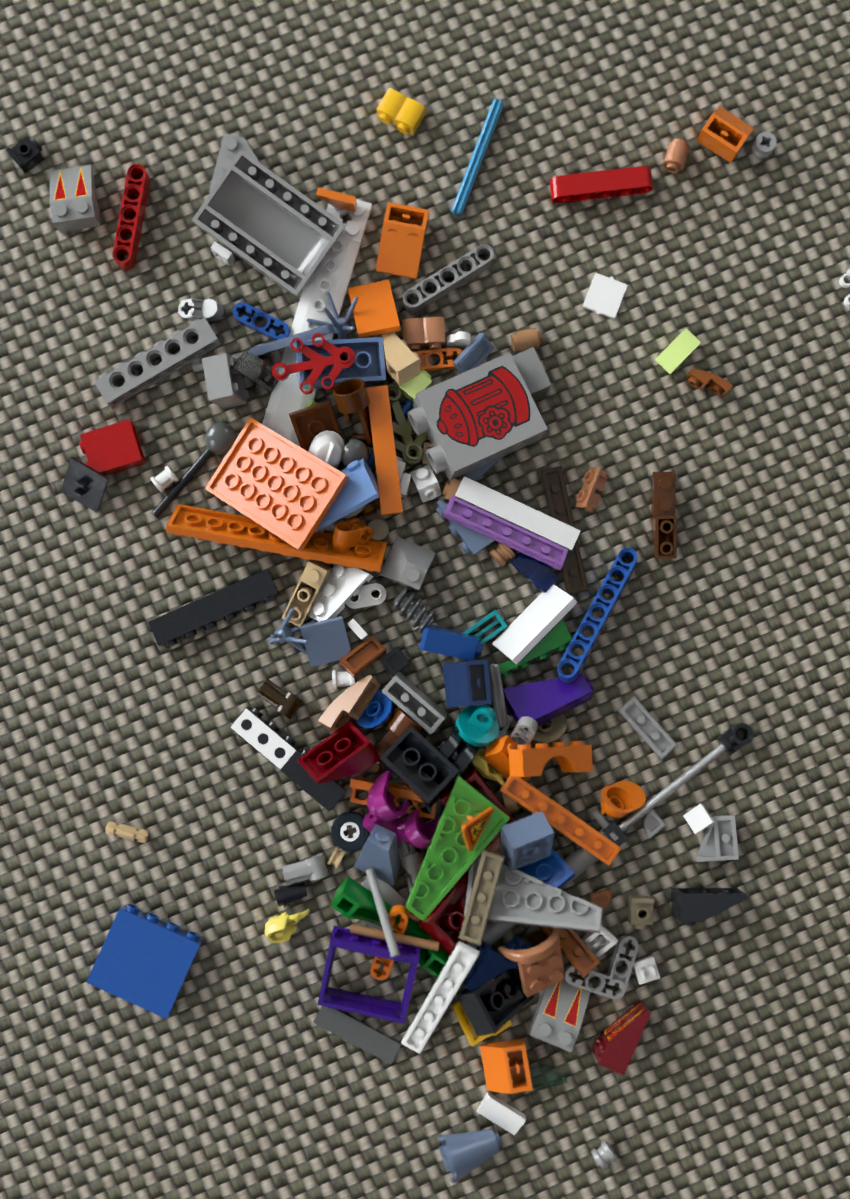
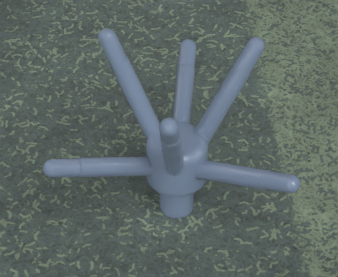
[307,292,358,339]
[268,603,317,656]

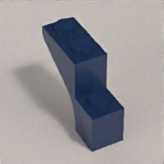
[462,934,535,990]

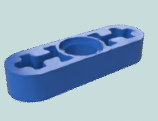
[233,302,290,341]

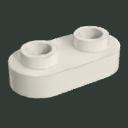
[345,583,387,609]

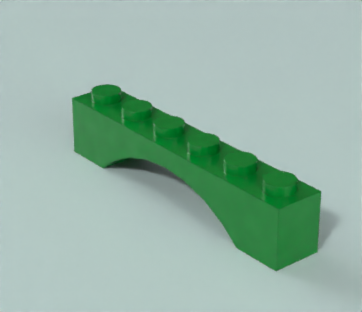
[498,618,572,679]
[330,876,451,978]

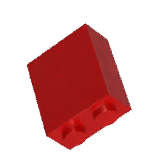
[79,419,146,476]

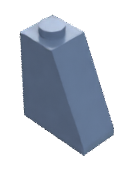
[354,824,402,886]

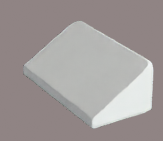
[476,1092,527,1135]

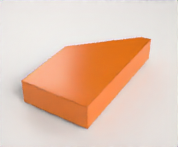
[316,187,357,212]

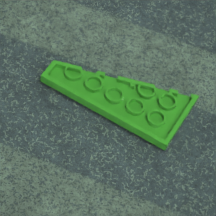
[406,775,510,921]

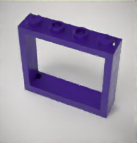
[318,926,421,1024]

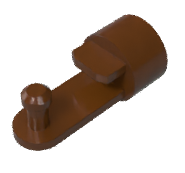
[333,378,373,448]
[367,708,424,774]

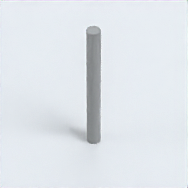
[366,868,400,958]

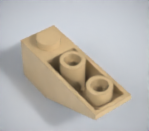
[382,332,421,386]
[282,560,333,627]

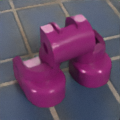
[362,770,442,848]

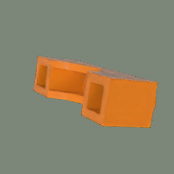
[509,741,593,777]

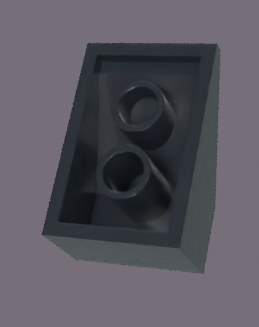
[671,888,747,926]
[457,968,534,1036]

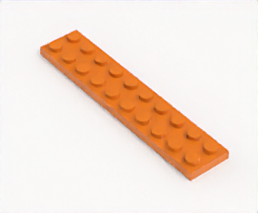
[166,504,387,572]

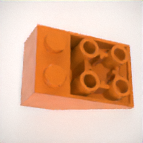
[375,202,429,280]

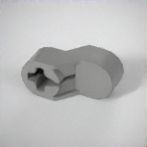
[178,298,224,322]

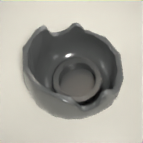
[205,422,238,455]
[342,439,369,469]

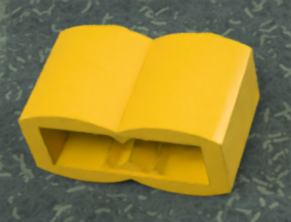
[377,88,426,135]

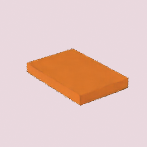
[348,279,401,338]

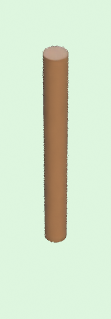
[350,924,439,951]

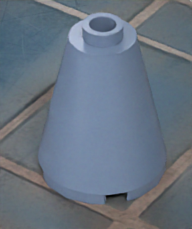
[437,1129,502,1183]

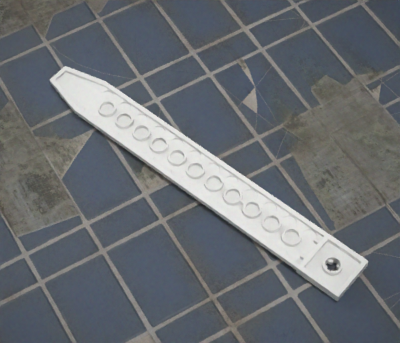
[262,199,372,447]

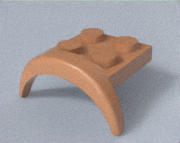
[498,928,565,998]

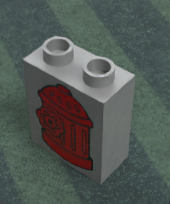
[407,352,548,481]

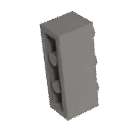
[381,672,448,734]

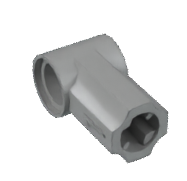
[282,854,329,885]

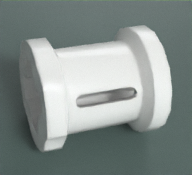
[150,465,179,493]
[332,670,355,689]

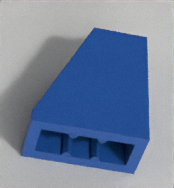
[419,625,483,661]

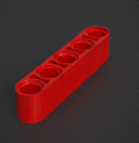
[112,164,150,270]
[549,166,653,203]

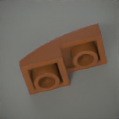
[685,369,733,397]

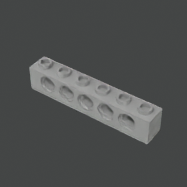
[94,317,221,408]

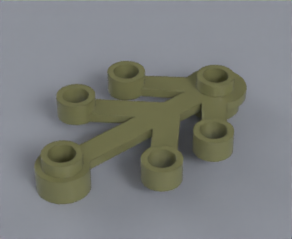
[388,384,427,464]

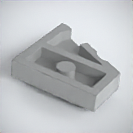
[695,815,739,862]

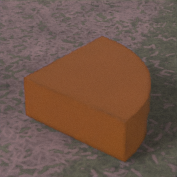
[589,889,612,912]

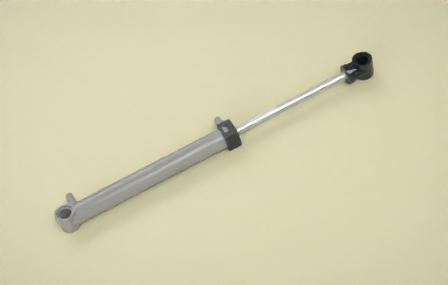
[467,723,754,949]

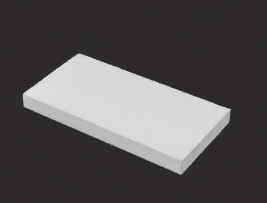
[492,583,577,665]

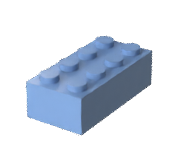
[295,337,386,389]

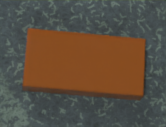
[340,635,386,678]

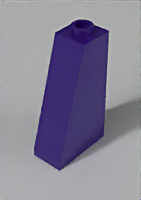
[503,673,594,730]

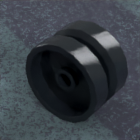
[437,729,480,786]

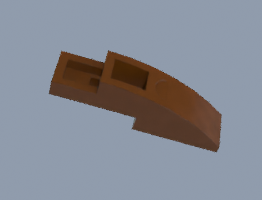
[651,472,677,559]

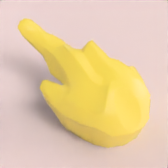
[471,749,505,786]
[265,909,310,943]

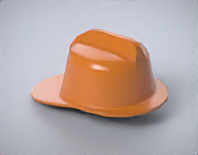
[600,780,646,819]

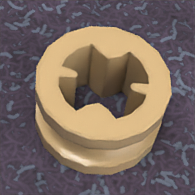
[327,846,346,869]

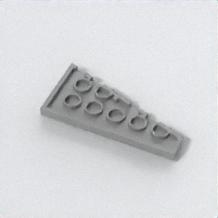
[464,854,602,933]

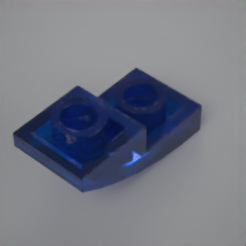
[511,552,559,593]

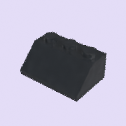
[380,726,460,808]

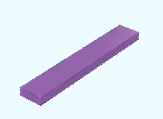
[443,496,569,570]

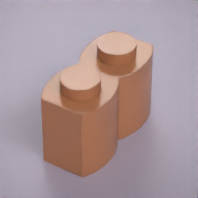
[402,317,446,351]

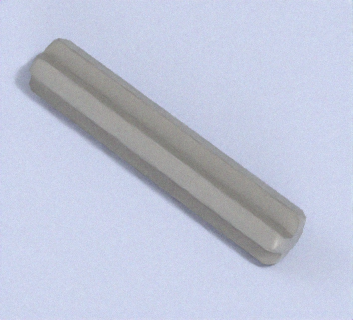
[488,664,508,727]

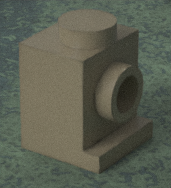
[628,895,654,929]

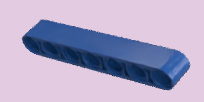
[558,548,638,683]

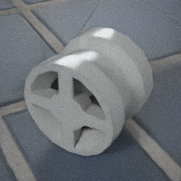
[752,132,777,159]
[591,1140,619,1171]

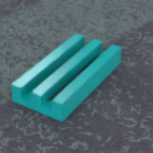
[463,609,508,644]

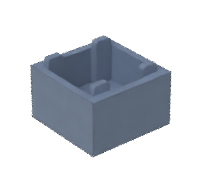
[499,811,554,871]

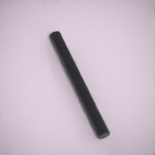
[151,448,213,518]

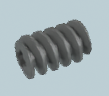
[392,586,439,634]

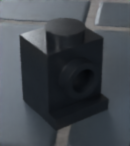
[6,137,44,174]

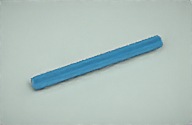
[452,99,504,216]

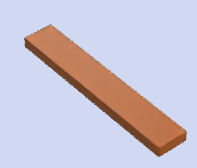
[366,385,403,516]
[500,776,622,866]

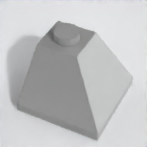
[380,536,436,592]

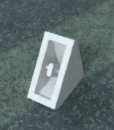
[581,925,618,958]

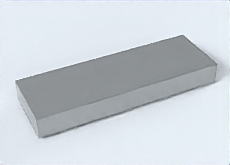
[617,696,678,759]

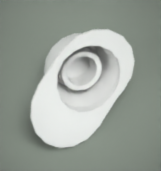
[308,430,345,469]

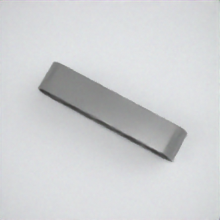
[403,245,494,314]

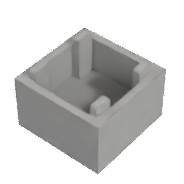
[202,353,249,409]

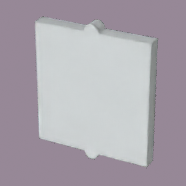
[582,272,628,319]

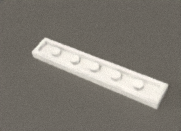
[454,476,580,551]
[401,941,479,1054]

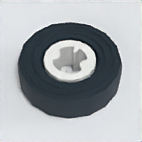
[331,812,370,851]

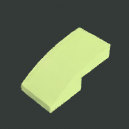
[655,328,701,374]

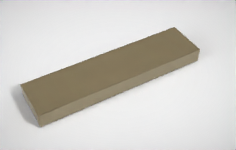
[459,850,505,945]

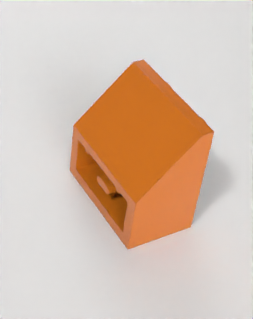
[696,106,754,163]
[480,1038,533,1094]

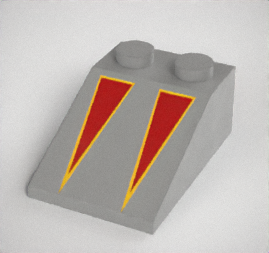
[50,164,101,232]
[528,974,593,1052]

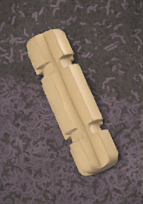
[105,821,149,843]

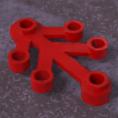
[272,333,355,395]

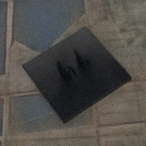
[60,457,109,513]

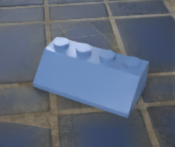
[314,458,379,533]

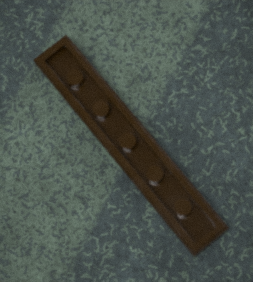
[540,466,589,595]

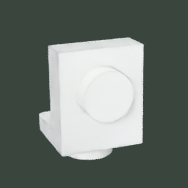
[410,464,442,503]

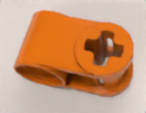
[332,517,373,550]

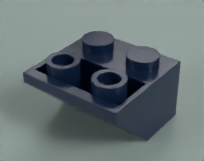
[443,659,492,708]

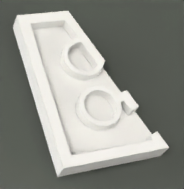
[308,564,374,621]

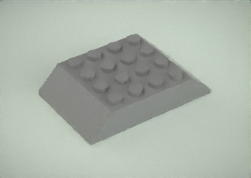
[192,150,346,296]

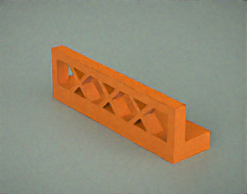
[350,775,438,819]

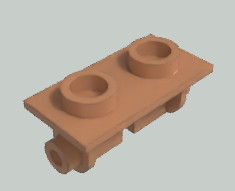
[575,468,608,513]

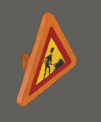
[461,807,494,852]

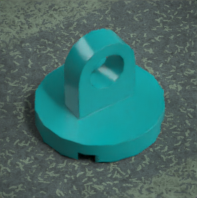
[456,705,499,747]

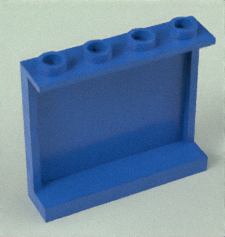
[86,904,204,1019]

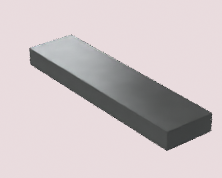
[313,1006,401,1065]

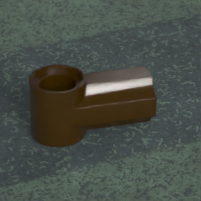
[257,679,303,719]

